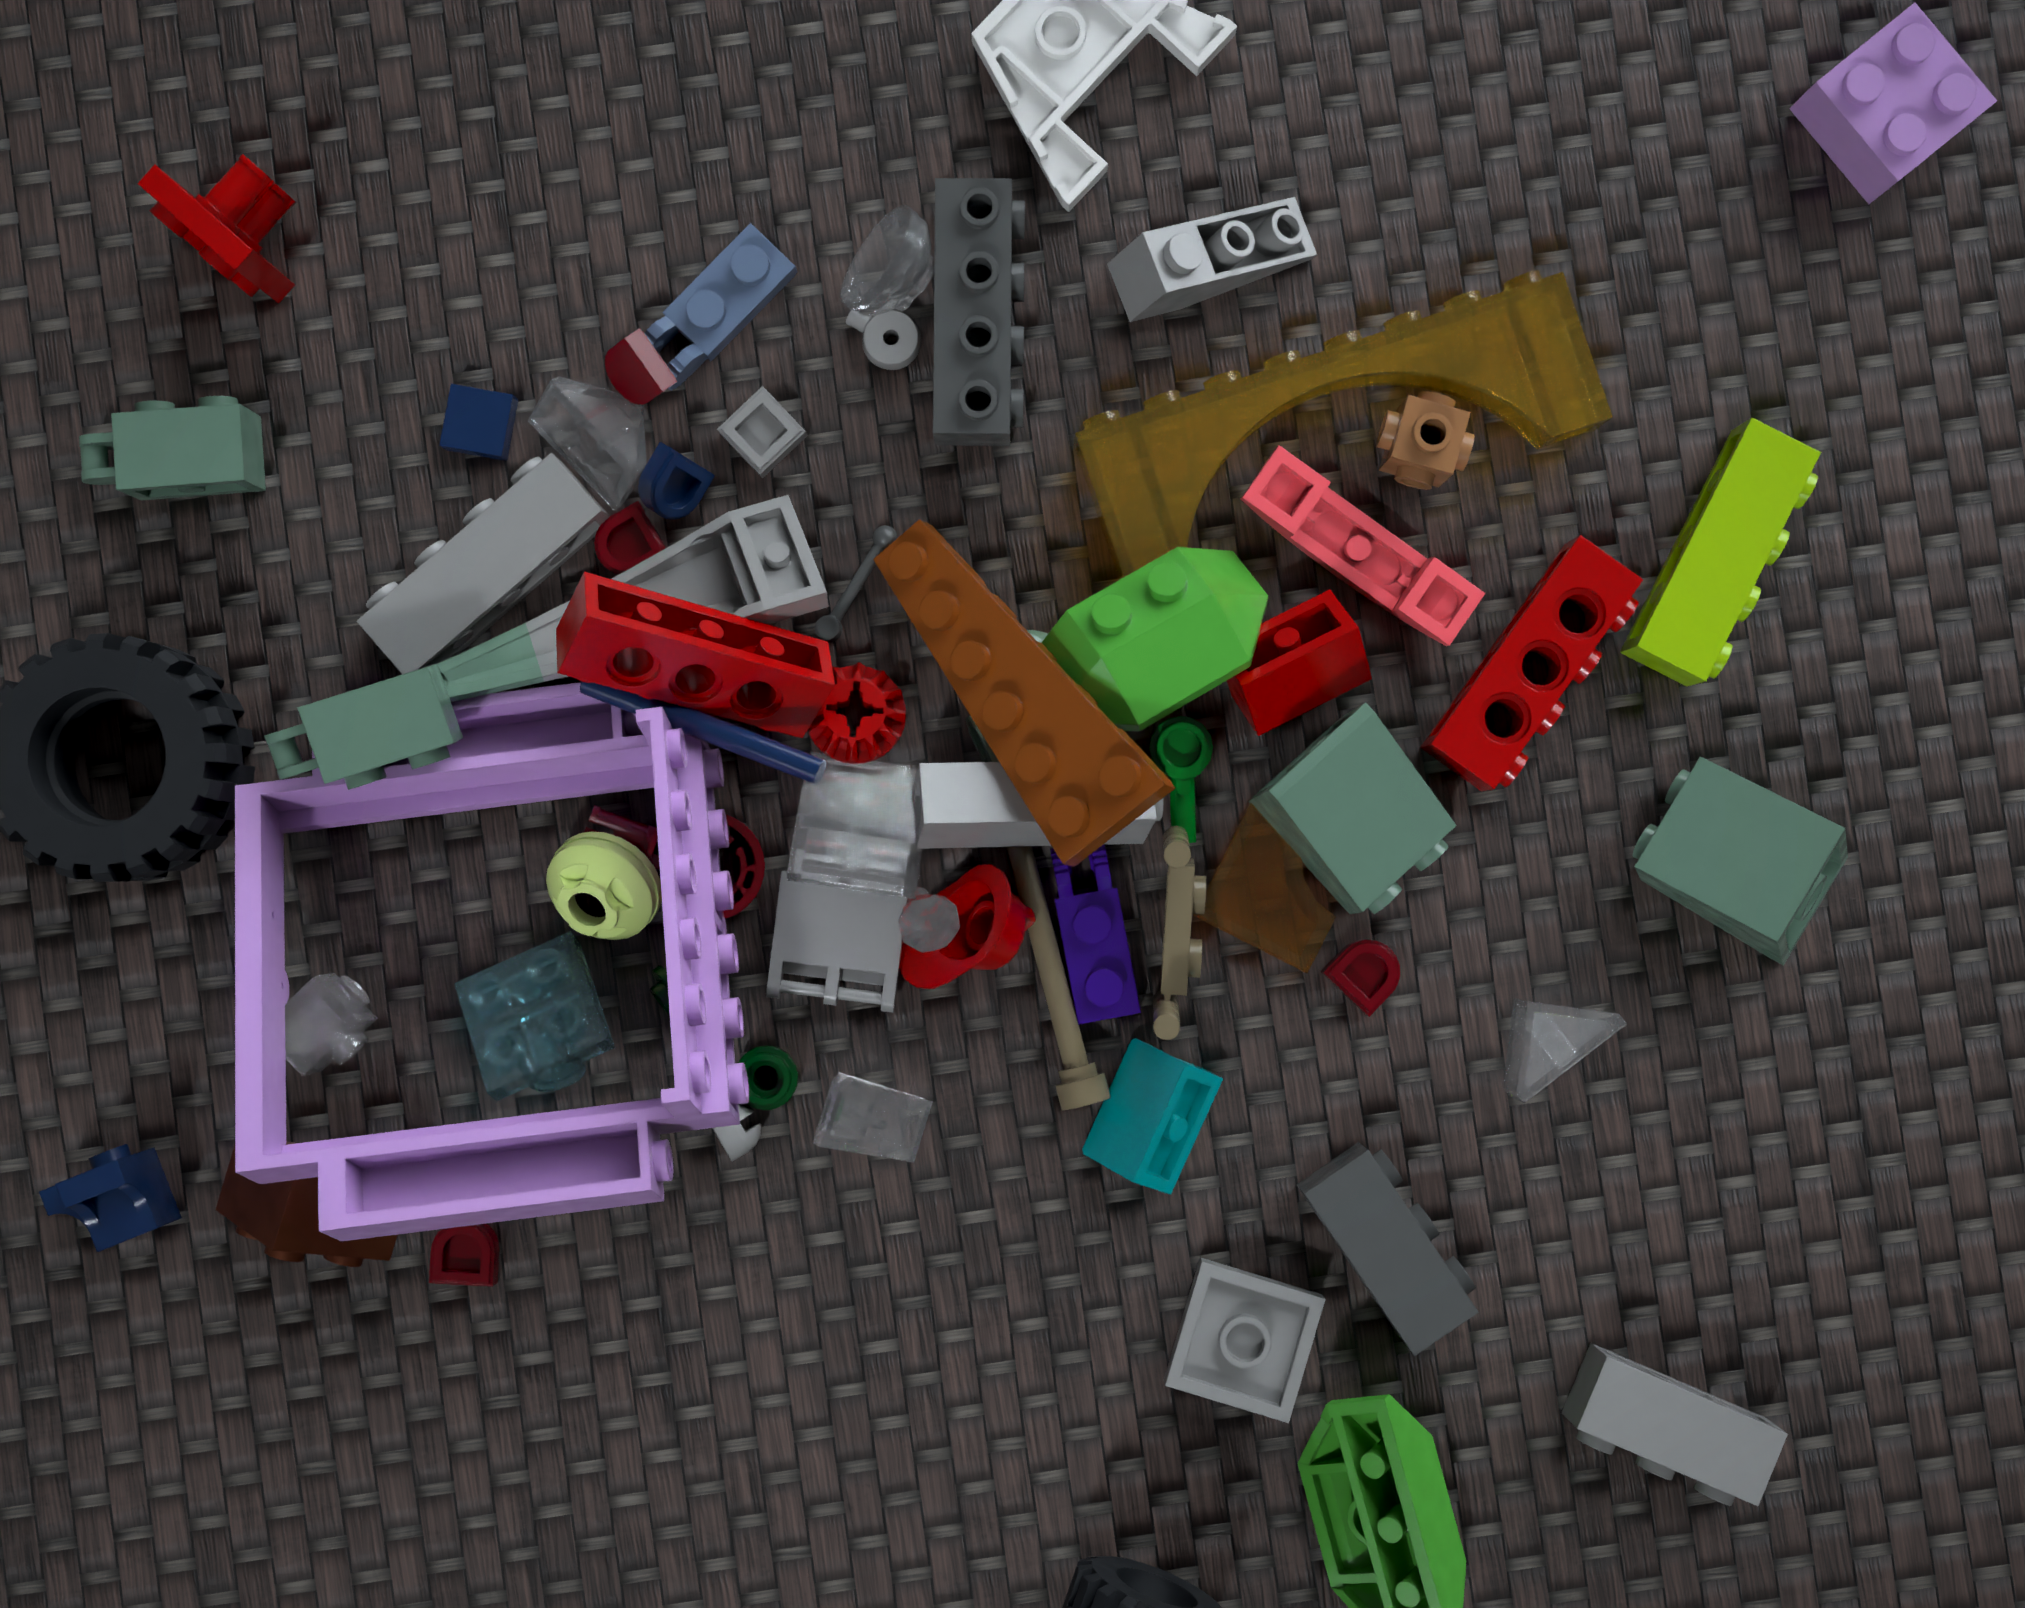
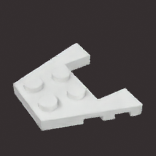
[971,0,1237,212]

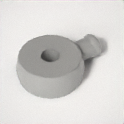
[846,306,921,370]

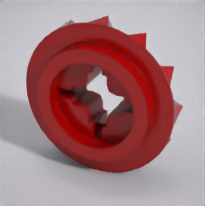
[807,662,906,764]

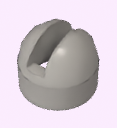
[712,1105,761,1162]

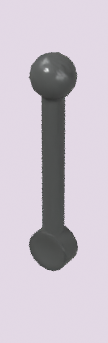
[815,525,897,642]

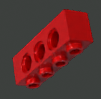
[1420,535,1644,792]
[556,572,835,738]

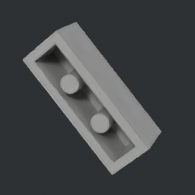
[1561,1343,1788,1506]

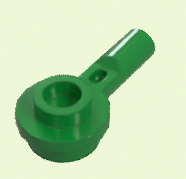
[1149,716,1213,843]

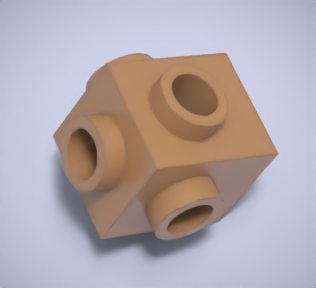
[1376,391,1475,490]

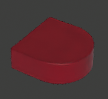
[605,328,677,405]
[594,501,666,575]
[1320,939,1400,1017]
[429,1223,500,1287]

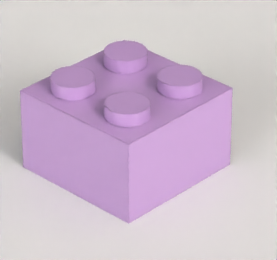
[1789,2,1997,204]

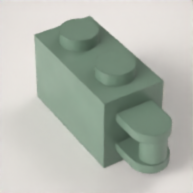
[79,396,266,500]
[264,664,463,790]

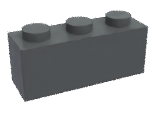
[1296,1142,1479,1356]

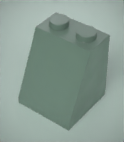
[1248,702,1457,914]
[1632,756,1848,966]

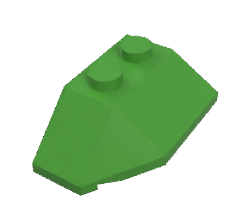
[1042,547,1268,731]
[1297,1394,1467,1608]

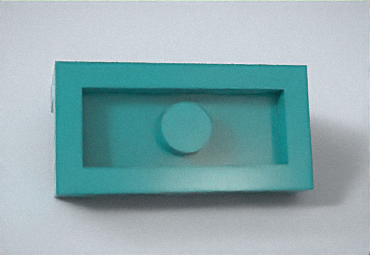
[1082,1038,1223,1195]

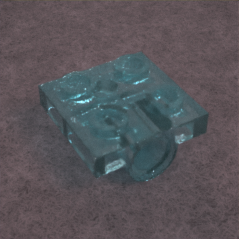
[454,931,615,1101]

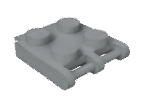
[766,850,910,1013]

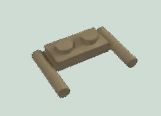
[1153,826,1206,1040]

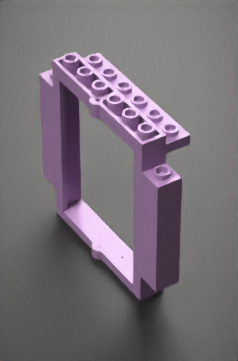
[235,682,749,1241]

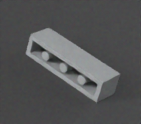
[356,452,610,674]

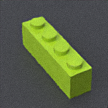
[1620,418,1821,687]

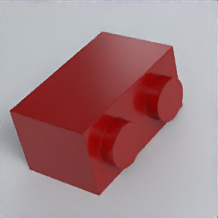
[1227,589,1372,736]

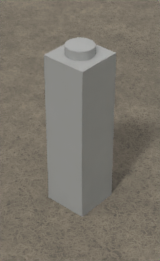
[912,762,1163,849]

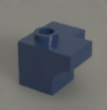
[39,1144,182,1252]

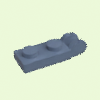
[644,223,798,391]

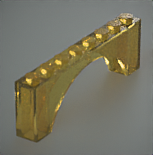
[1074,270,1613,580]

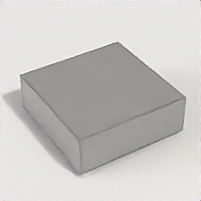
[717,386,808,478]

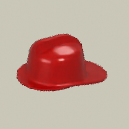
[899,864,1036,989]

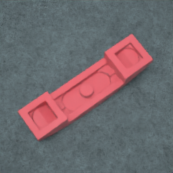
[1241,445,1486,646]

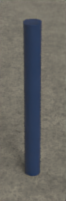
[580,681,826,785]

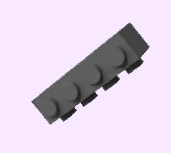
[933,178,1025,446]

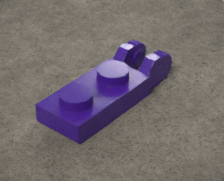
[1050,844,1141,1025]

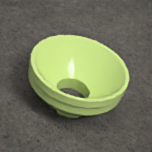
[546,831,662,940]

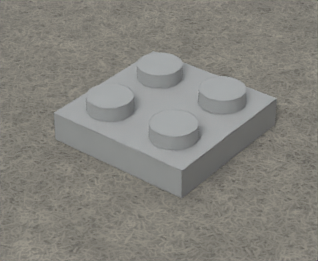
[1164,1257,1326,1423]

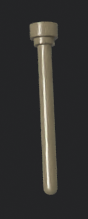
[1006,846,1111,1111]

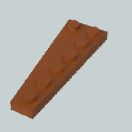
[873,519,1175,867]

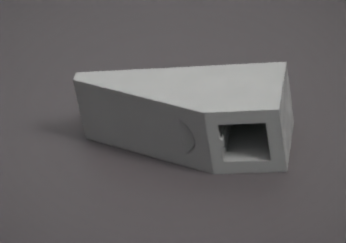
[1107,197,1317,322]

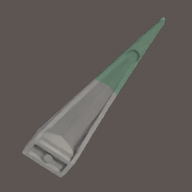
[438,495,829,702]

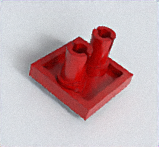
[137,154,296,303]

